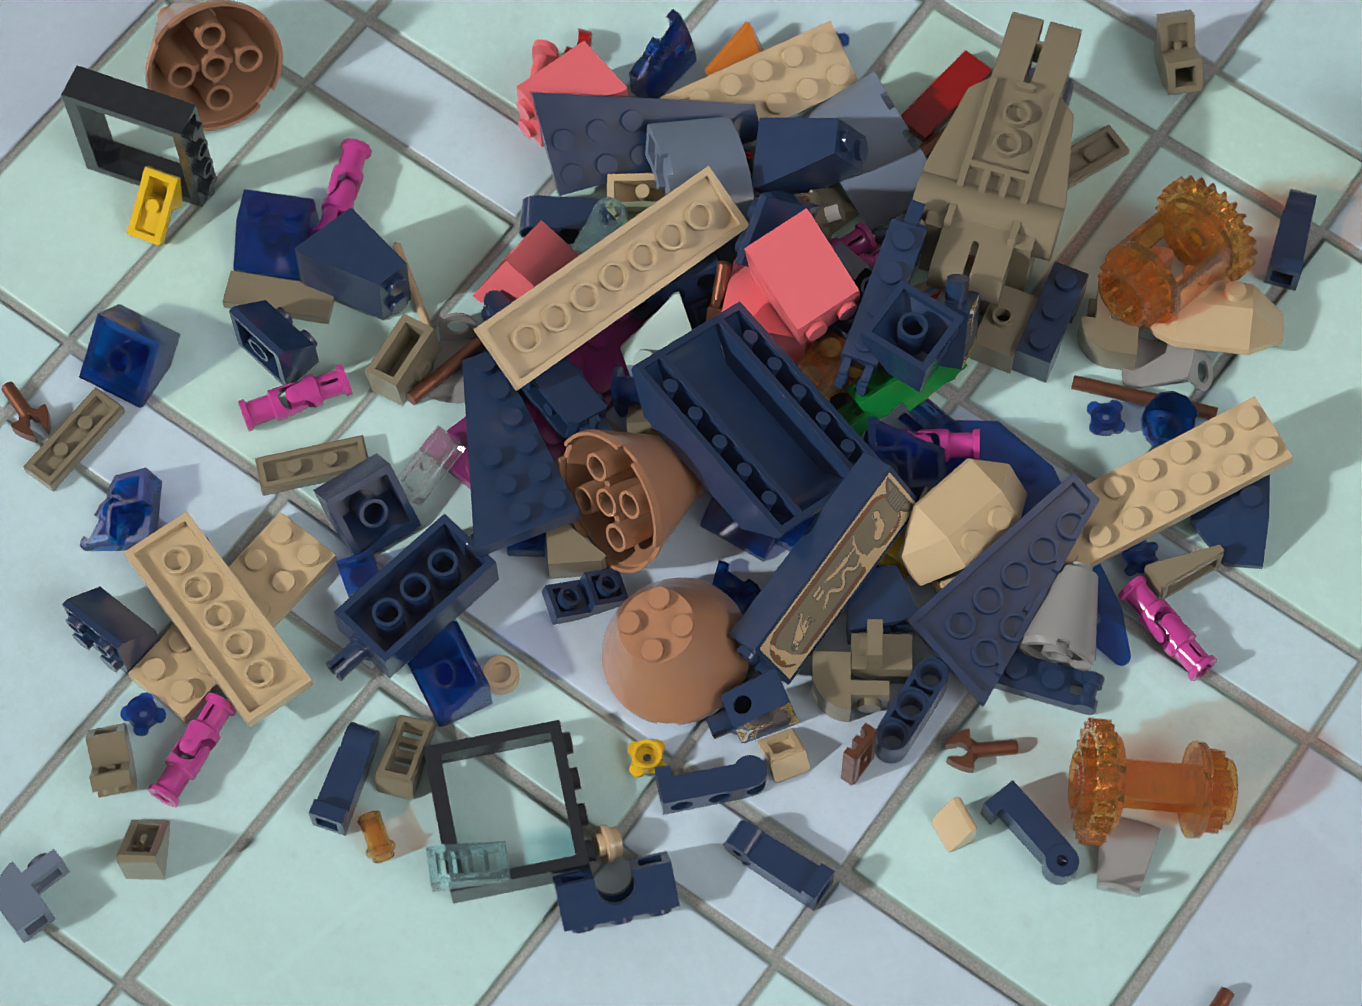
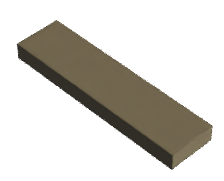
[1067,125,1130,190]

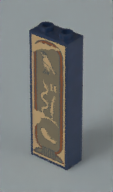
[729,452,919,685]

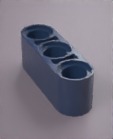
[519,195,622,244]
[875,657,949,763]

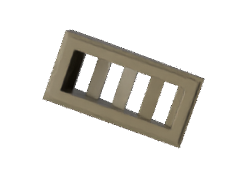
[1143,545,1224,599]
[375,714,436,799]

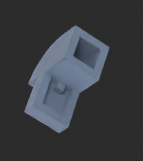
[0,849,70,943]

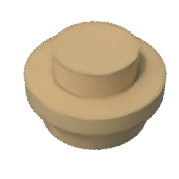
[591,824,623,864]

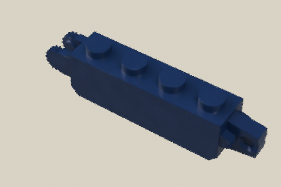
[834,199,928,397]
[481,290,613,442]

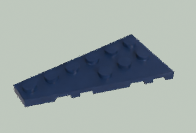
[530,91,759,196]
[462,351,581,558]
[906,472,1100,707]

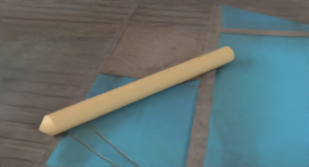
[392,242,433,327]

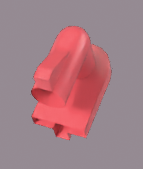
[530,39,559,77]

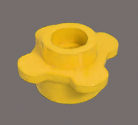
[627,739,667,778]

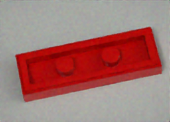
[901,50,992,142]

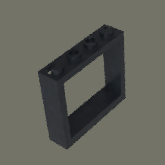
[61,65,218,207]
[423,719,596,904]

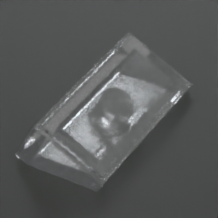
[397,425,466,506]

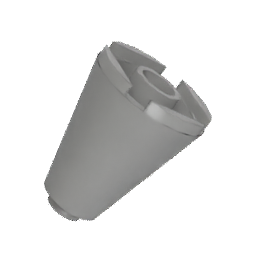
[1020,561,1098,671]

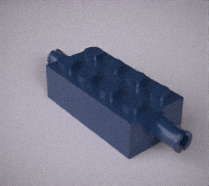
[325,513,499,681]

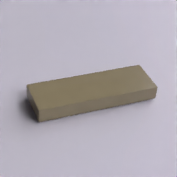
[222,270,335,324]
[23,387,125,492]
[255,435,368,496]

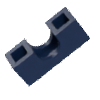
[1012,261,1089,383]
[552,851,680,934]

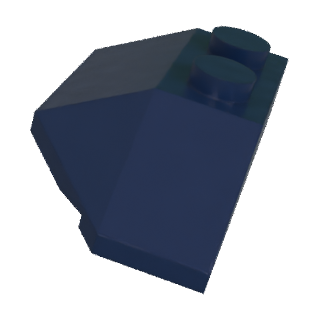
[1190,474,1270,569]

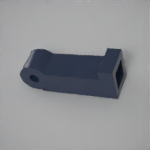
[1263,188,1317,291]
[630,250,721,319]
[309,722,380,836]
[655,755,767,815]
[980,780,1079,885]
[723,820,835,911]

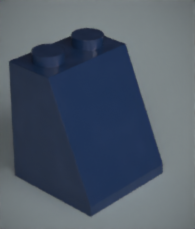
[752,118,868,194]
[295,207,411,320]

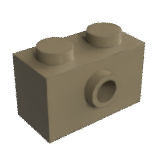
[970,285,1039,374]
[365,314,441,406]

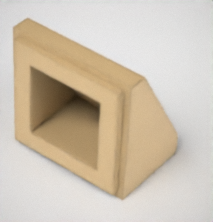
[758,728,810,783]
[932,796,977,852]

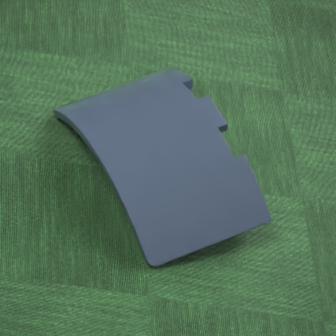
[803,72,927,230]
[645,117,754,265]

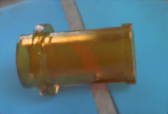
[357,811,396,863]

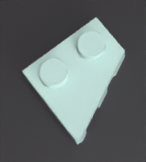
[621,291,692,383]

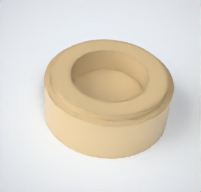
[481,655,520,695]

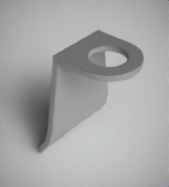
[428,313,481,403]
[1122,336,1213,391]
[1097,816,1161,897]

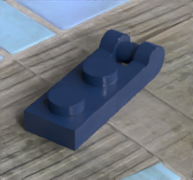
[994,652,1105,715]

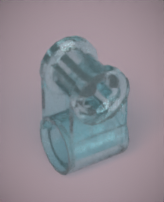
[572,197,628,255]

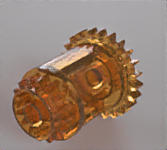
[1098,175,1258,328]
[1068,718,1238,846]

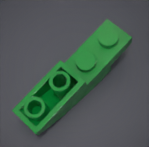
[837,363,968,437]

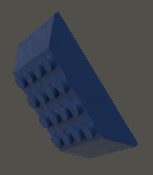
[631,301,882,539]

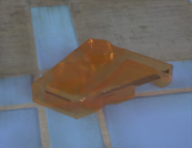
[797,329,882,401]

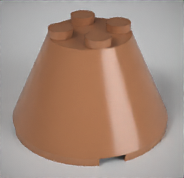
[145,0,283,131]
[558,429,703,573]
[602,578,749,725]

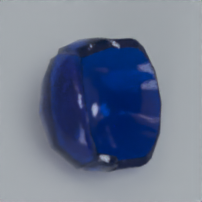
[1141,391,1198,448]

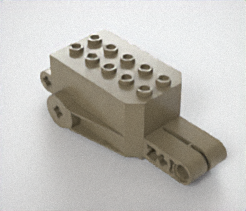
[913,12,1082,305]

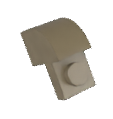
[1154,9,1203,95]
[1077,286,1140,370]
[851,619,912,684]
[812,651,889,722]
[85,723,137,798]

